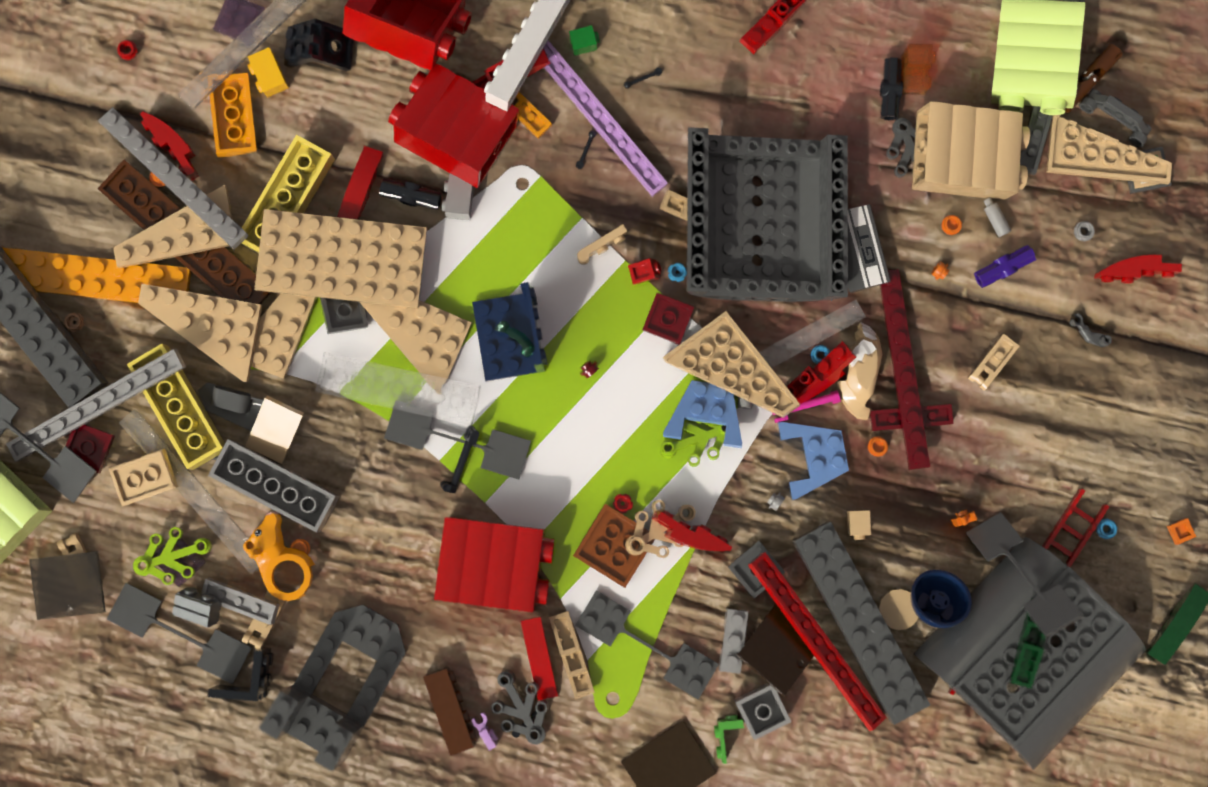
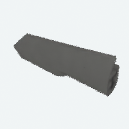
[198,382,264,431]

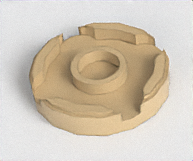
[878,589,918,630]

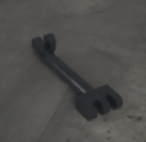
[440,425,479,493]

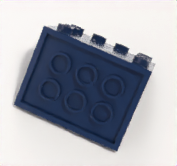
[472,282,548,382]

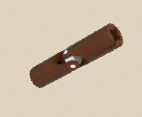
[1065,44,1123,113]

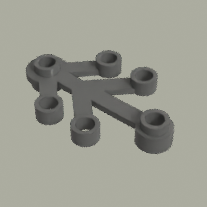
[886,118,916,178]
[491,670,549,745]

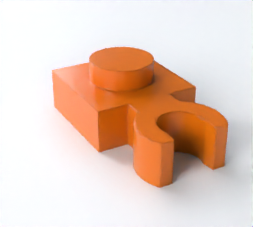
[951,509,978,527]

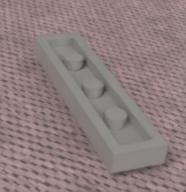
[201,578,280,625]

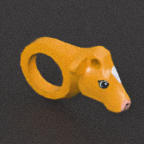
[243,511,315,601]

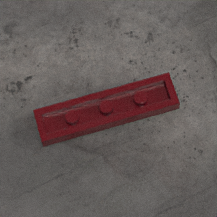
[870,404,954,431]

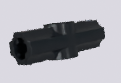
[880,57,903,121]
[379,178,442,210]

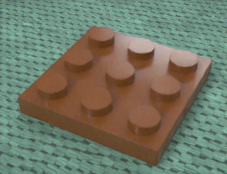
[573,504,655,588]

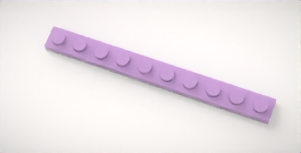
[544,41,668,197]

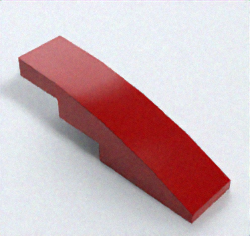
[337,146,383,220]
[521,616,558,701]

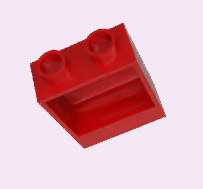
[343,0,472,70]
[388,63,519,188]
[434,517,555,613]

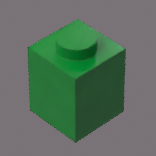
[569,25,600,56]

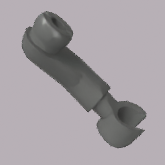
[1070,313,1112,347]

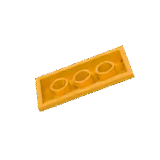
[207,73,257,158]

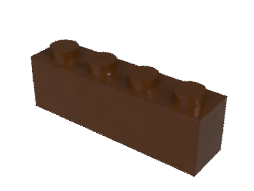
[423,667,477,756]

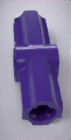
[974,245,1036,288]

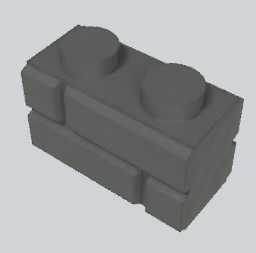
[172,587,222,628]

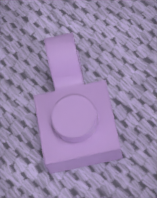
[471,712,498,751]

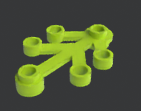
[660,420,725,467]
[133,527,212,585]

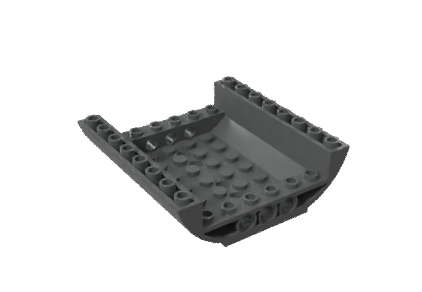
[687,127,848,302]
[914,537,1146,770]

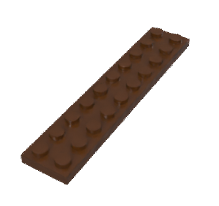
[97,160,271,304]

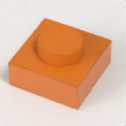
[1167,518,1196,545]

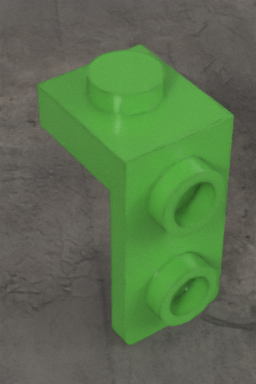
[714,714,744,764]

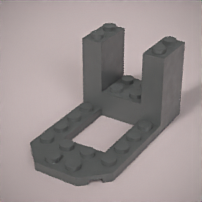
[258,605,406,771]

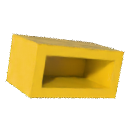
[247,47,289,98]

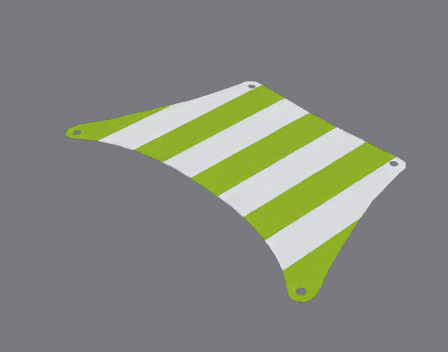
[251,165,772,719]

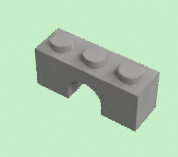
[718,608,748,674]

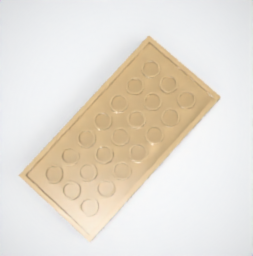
[255,209,427,308]

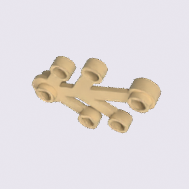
[625,500,696,558]

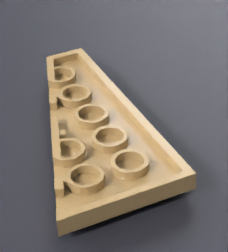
[1046,115,1172,184]
[113,185,233,268]

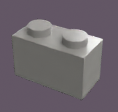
[442,174,474,220]

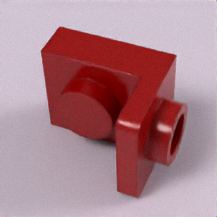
[628,258,662,285]

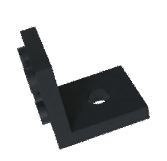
[284,19,354,71]
[207,647,274,701]

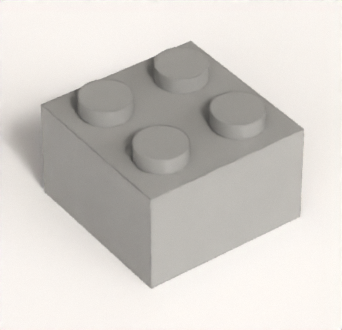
[734,683,791,740]

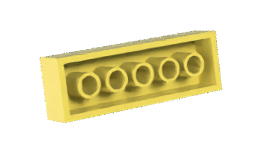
[242,135,335,253]
[127,344,225,470]

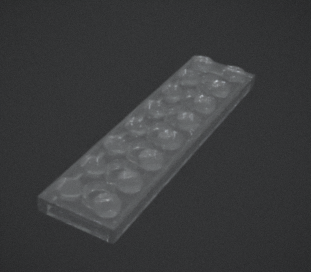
[315,352,481,426]

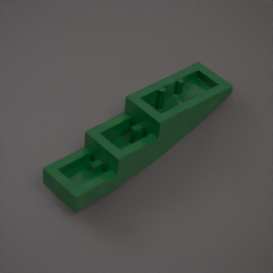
[1147,582,1208,665]
[1010,597,1046,689]

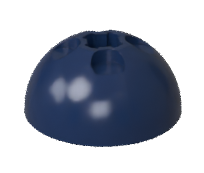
[910,570,972,628]

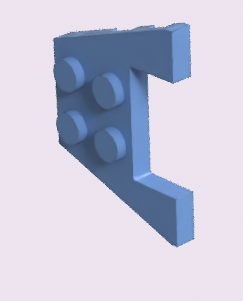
[663,380,742,449]
[778,422,849,500]

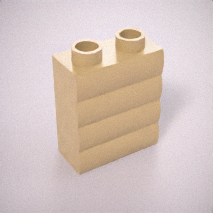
[912,102,1030,200]

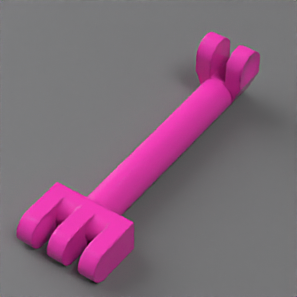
[772,390,841,423]

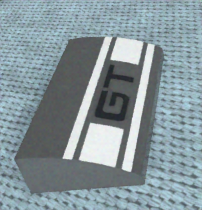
[848,204,891,293]

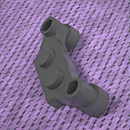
[1079,89,1152,147]

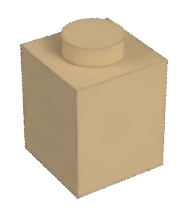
[846,511,871,540]

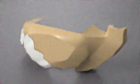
[836,322,883,420]

